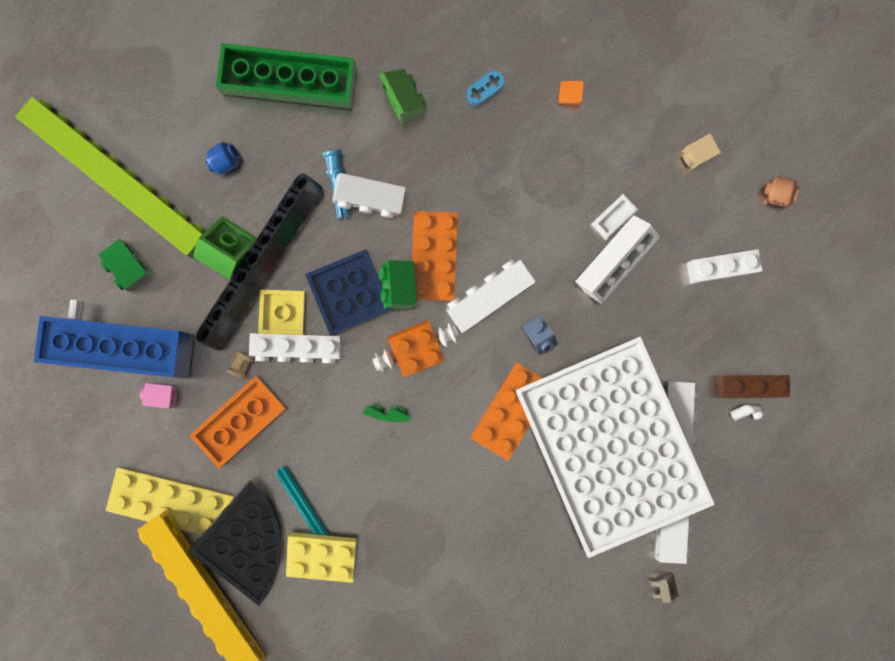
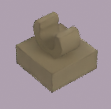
[651,574,679,603]

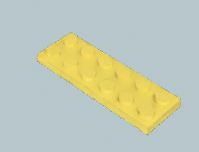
[106,467,235,535]

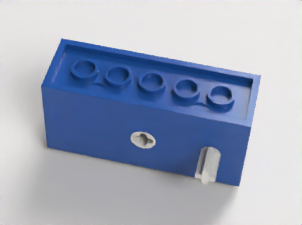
[34,300,194,378]

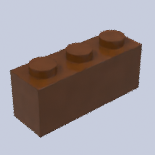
[716,375,790,398]

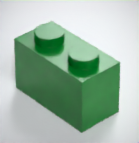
[98,239,152,292]
[379,260,417,309]

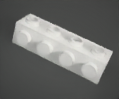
[575,215,660,304]
[446,259,535,333]
[249,333,342,363]

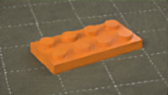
[412,211,458,301]
[470,362,542,461]
[189,376,287,469]

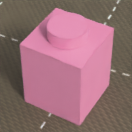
[140,383,177,408]

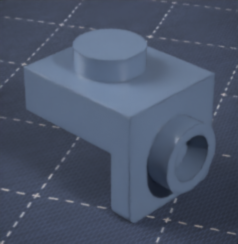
[522,315,558,355]

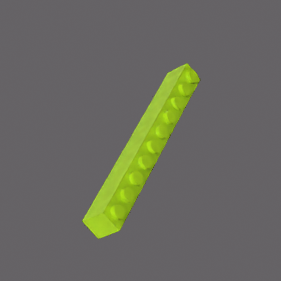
[15,97,206,258]

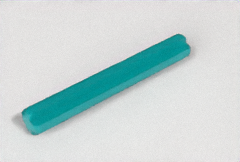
[276,466,330,536]

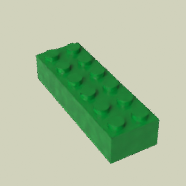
[216,43,356,109]

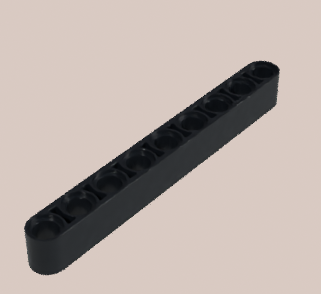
[196,173,322,350]

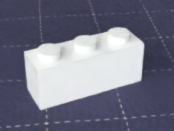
[332,173,406,218]
[686,249,762,284]

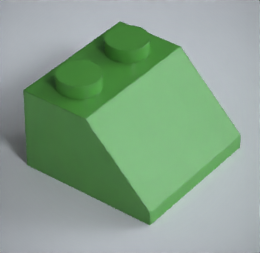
[379,69,427,125]
[192,216,257,280]

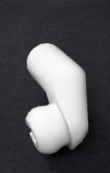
[730,404,765,421]

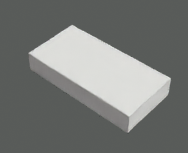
[591,194,639,240]

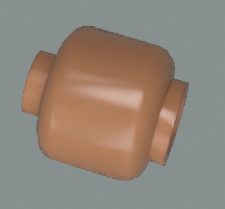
[765,176,800,207]

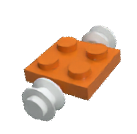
[372,320,460,378]

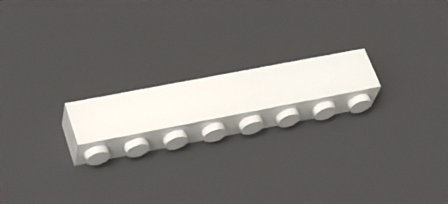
[655,381,698,564]

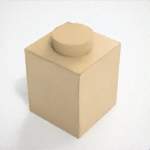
[682,133,721,169]

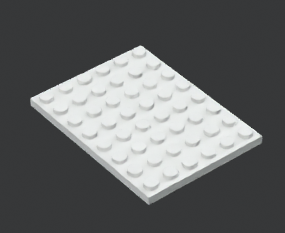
[516,337,715,558]

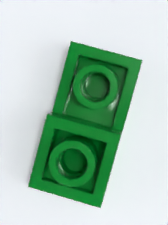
[363,403,411,422]

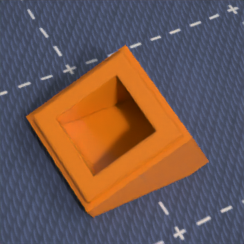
[558,81,584,106]

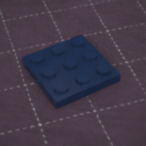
[305,249,392,336]

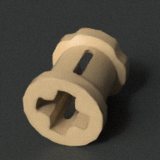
[227,351,254,379]

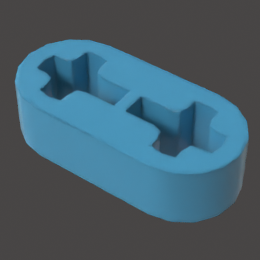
[467,71,504,106]

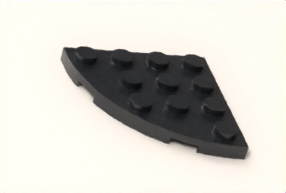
[189,479,281,606]

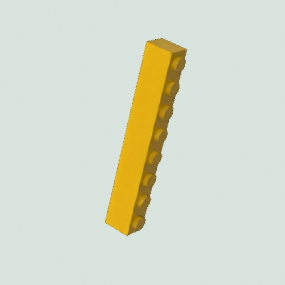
[137,510,267,661]

